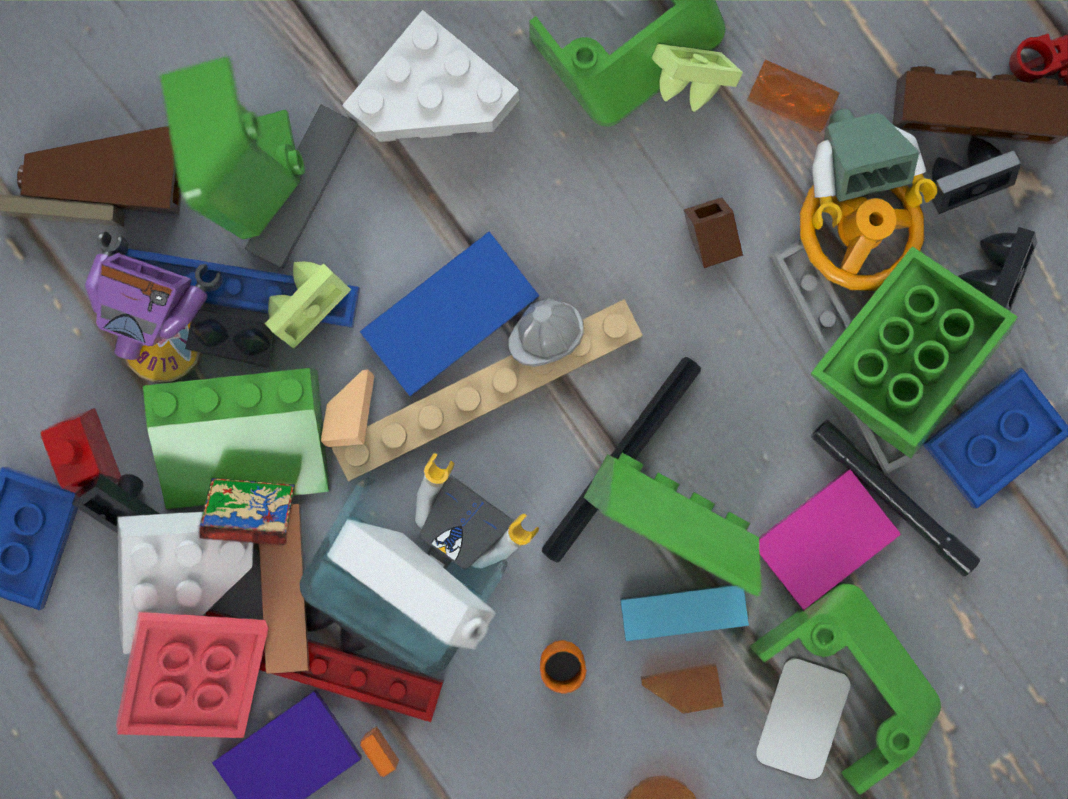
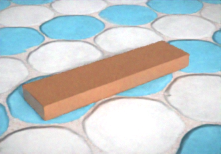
[259,504,310,674]

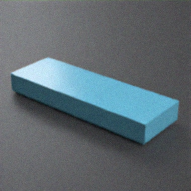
[620,584,749,641]

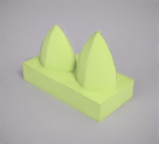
[651,44,743,112]
[265,261,351,349]

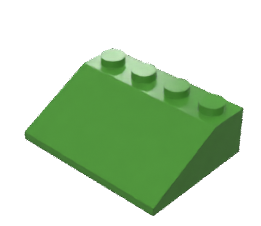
[811,246,1018,459]
[143,368,330,509]
[583,453,762,597]

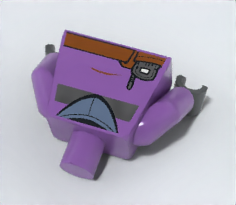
[85,232,222,360]

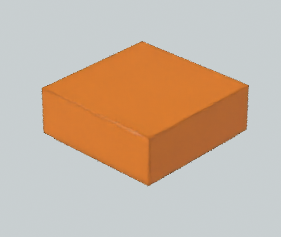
[360,726,399,777]

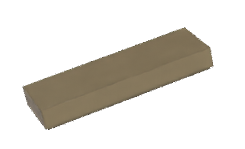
[0,195,125,227]

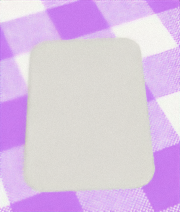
[756,658,850,779]

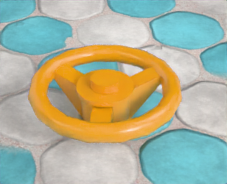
[800,185,924,291]

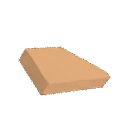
[321,369,374,447]

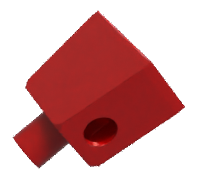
[40,408,121,493]

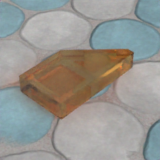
[640,663,724,714]

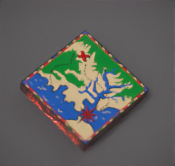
[199,478,295,545]

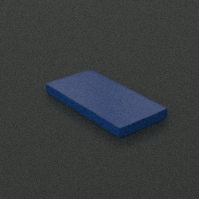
[359,231,540,397]

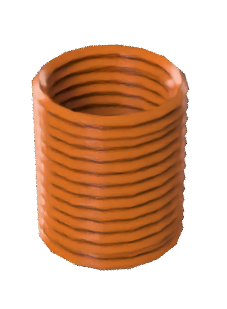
[540,640,586,694]

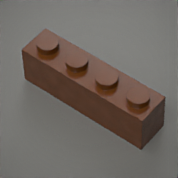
[893,66,1068,144]

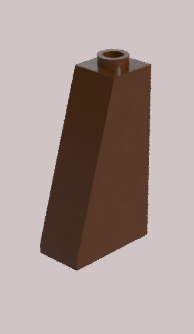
[17,126,182,215]

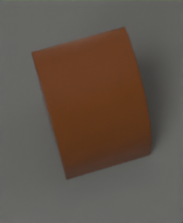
[684,197,743,268]

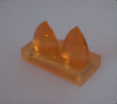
[746,59,840,133]

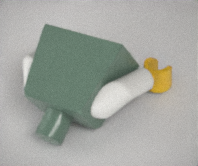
[812,109,938,230]

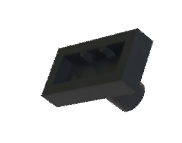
[71,474,159,534]

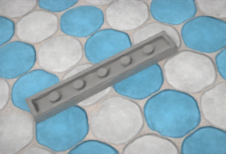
[770,241,921,474]

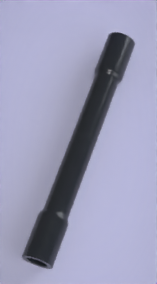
[811,419,980,577]

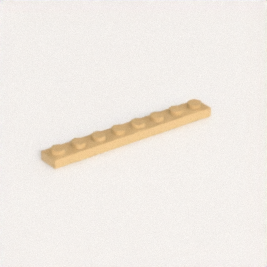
[331,299,643,482]

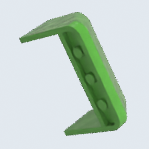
[529,0,726,127]
[160,56,305,240]
[750,582,941,795]

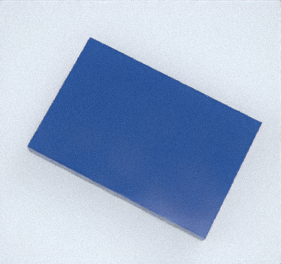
[923,368,1068,509]
[0,467,78,610]

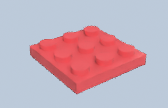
[116,612,268,738]

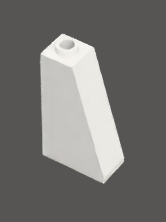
[327,519,496,649]

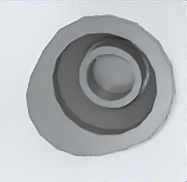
[509,298,584,367]

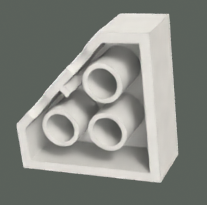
[342,10,519,142]
[117,512,253,654]

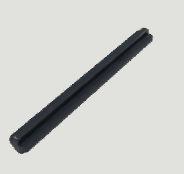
[542,357,701,563]

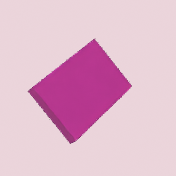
[759,469,901,610]

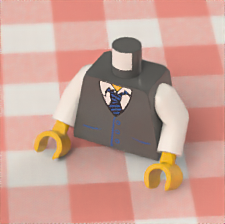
[415,453,539,570]

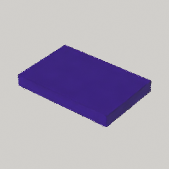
[212,689,362,799]

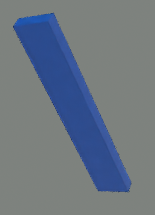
[125,249,360,328]

